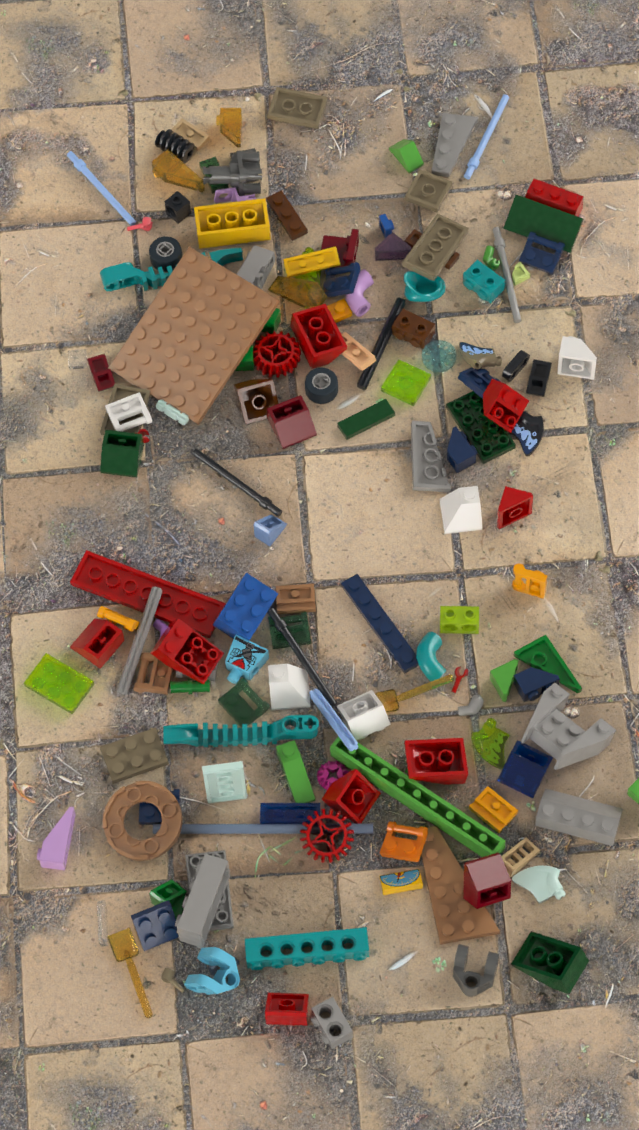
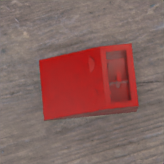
[151,618,224,684]

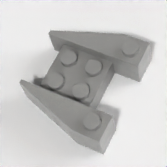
[521,683,616,770]

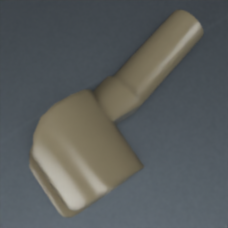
[161,968,186,993]

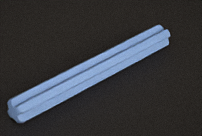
[309,688,358,751]

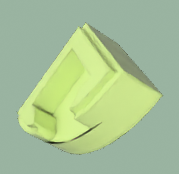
[512,261,530,286]

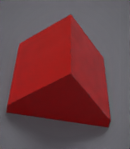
[497,486,533,529]
[265,992,309,1026]

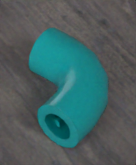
[416,632,446,684]

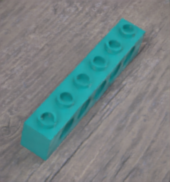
[245,927,370,970]

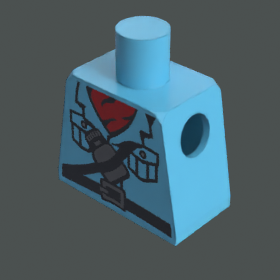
[225,635,269,684]

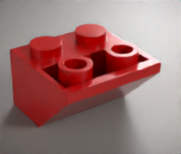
[483,379,529,433]
[70,618,125,669]

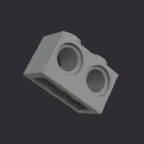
[310,997,353,1049]

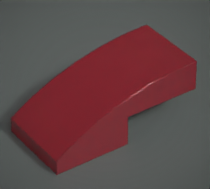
[87,353,115,392]

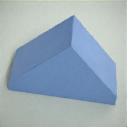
[253,514,287,546]

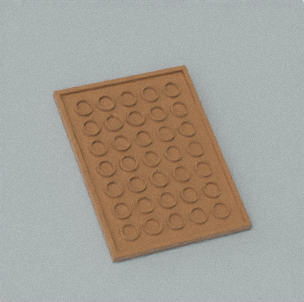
[108,247,280,425]

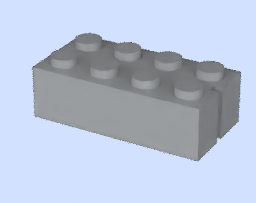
[175,854,230,948]

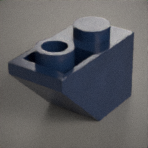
[447,426,477,473]
[513,667,560,702]

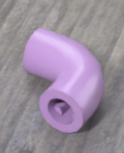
[345,269,374,317]

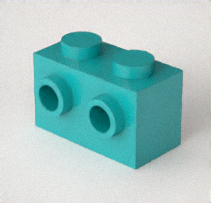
[463,260,505,304]

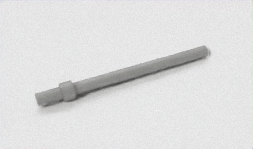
[493,227,521,323]

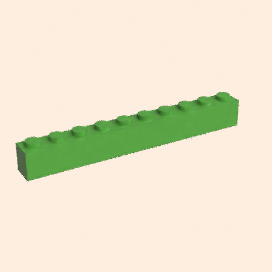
[330,736,506,857]

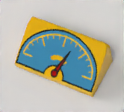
[379,869,423,895]

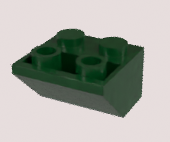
[100,430,144,478]

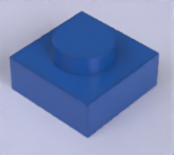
[379,214,394,240]

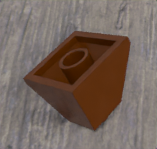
[234,379,279,424]

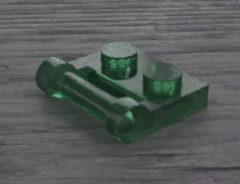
[268,612,311,649]
[218,678,270,727]

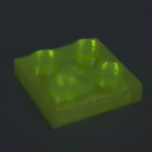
[381,359,431,406]

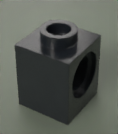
[164,191,191,224]

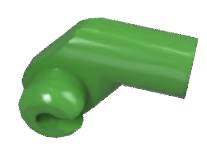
[483,246,500,270]

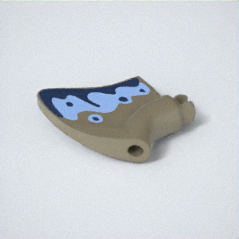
[459,342,502,369]

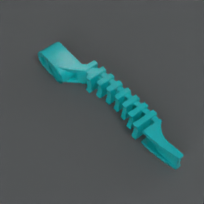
[100,248,243,291]
[163,715,319,747]

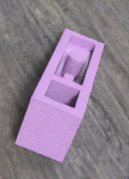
[37,807,76,870]

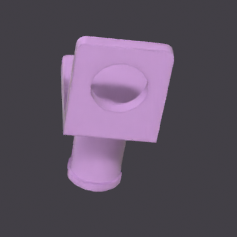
[214,187,256,203]

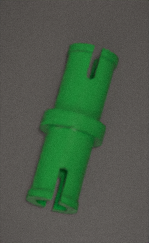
[170,679,210,694]

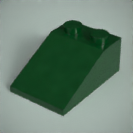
[511,931,589,994]

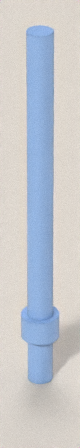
[464,94,509,180]
[67,151,136,226]

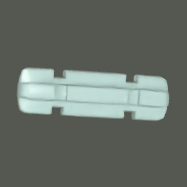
[156,399,189,425]

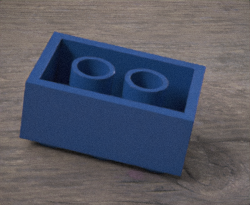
[212,573,279,640]

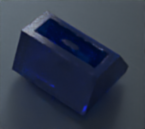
[497,740,553,798]

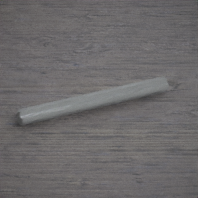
[117,587,162,695]

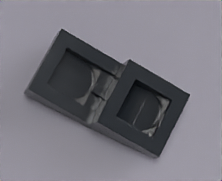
[526,359,552,397]

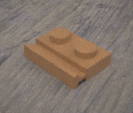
[276,584,316,614]

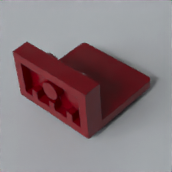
[321,229,359,268]

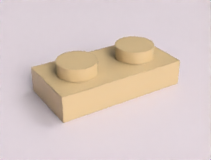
[171,118,210,151]

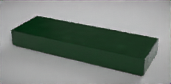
[337,399,395,440]

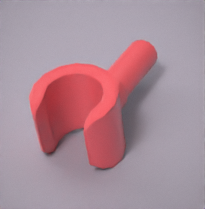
[127,217,153,231]

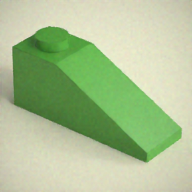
[276,740,316,807]

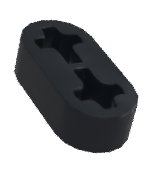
[502,350,530,381]

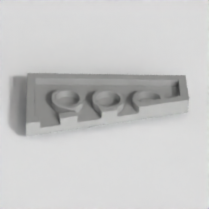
[432,113,478,177]
[411,421,451,492]

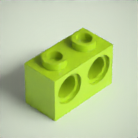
[440,606,479,634]

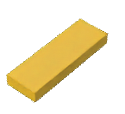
[283,247,340,278]

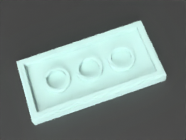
[202,761,247,804]

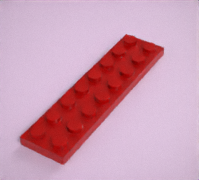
[70,550,226,638]

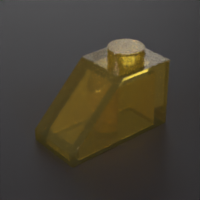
[216,108,242,147]

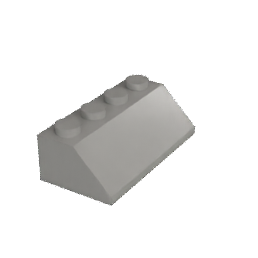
[535,789,623,846]

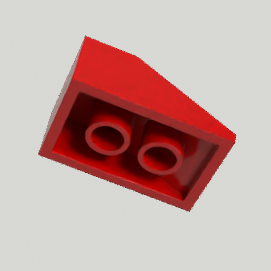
[404,738,468,785]

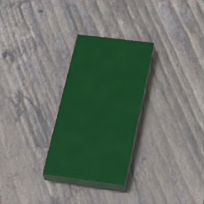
[503,195,584,253]
[446,391,516,464]

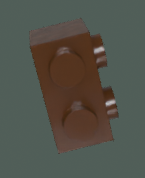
[392,309,435,350]

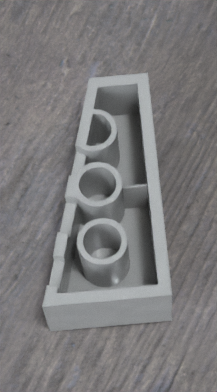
[236,245,275,289]

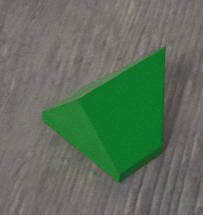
[149,879,187,919]

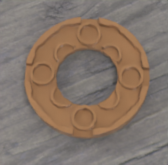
[103,781,183,861]

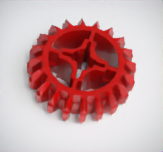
[253,330,301,378]
[300,808,354,863]

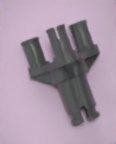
[203,150,262,196]

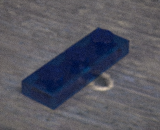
[260,803,321,824]

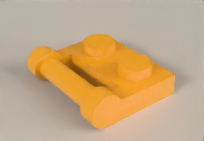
[512,563,548,599]
[97,606,140,632]

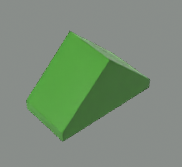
[389,139,424,174]
[490,659,518,702]

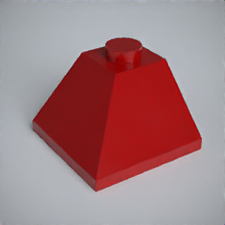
[322,769,381,824]

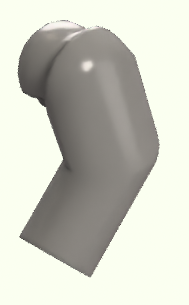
[458,694,484,716]

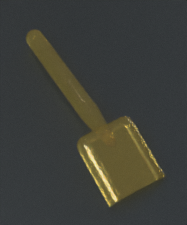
[375,674,454,713]
[107,928,153,1018]

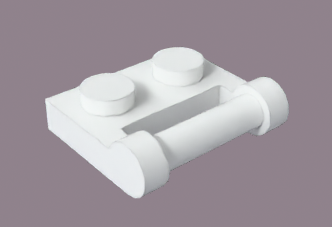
[105,392,152,432]

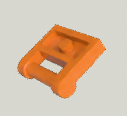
[380,821,428,862]

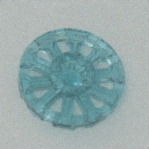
[422,340,457,372]

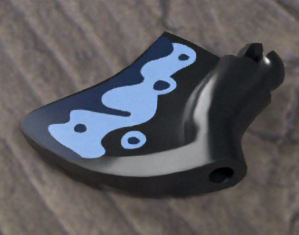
[511,411,544,457]

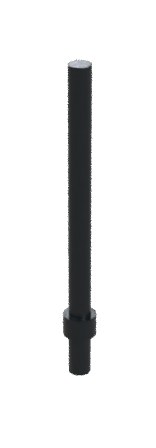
[192,449,282,517]
[268,608,337,707]

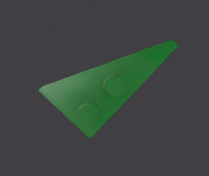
[514,635,582,694]

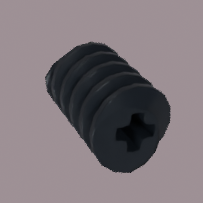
[155,129,195,164]

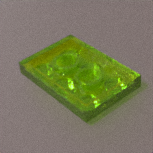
[24,653,94,714]

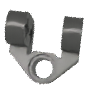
[453,944,499,997]

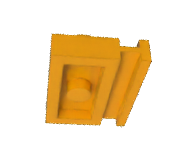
[469,786,518,833]

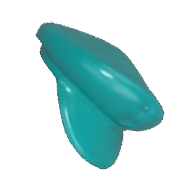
[404,271,446,302]

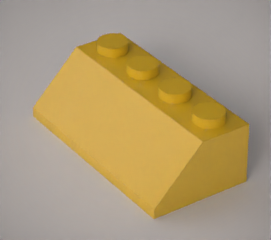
[194,198,271,249]

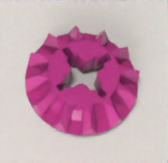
[317,761,348,790]

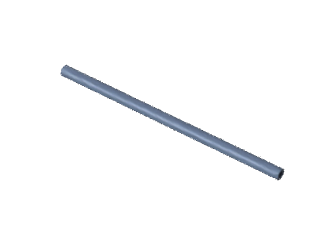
[153,824,373,834]

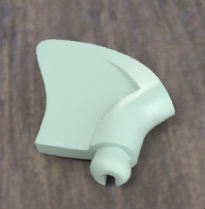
[512,865,566,904]

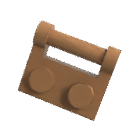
[133,653,173,695]

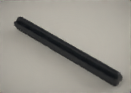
[357,297,406,390]

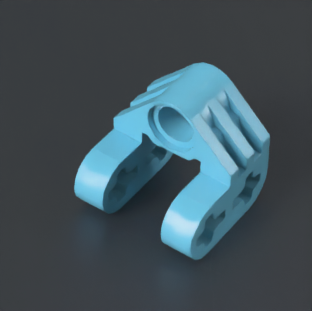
[184,947,240,995]

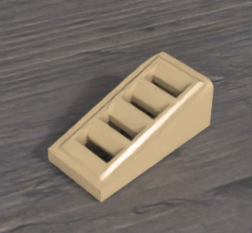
[501,837,540,879]

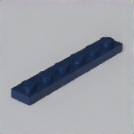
[341,574,419,674]

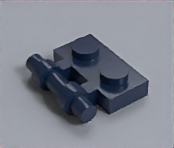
[458,367,501,399]

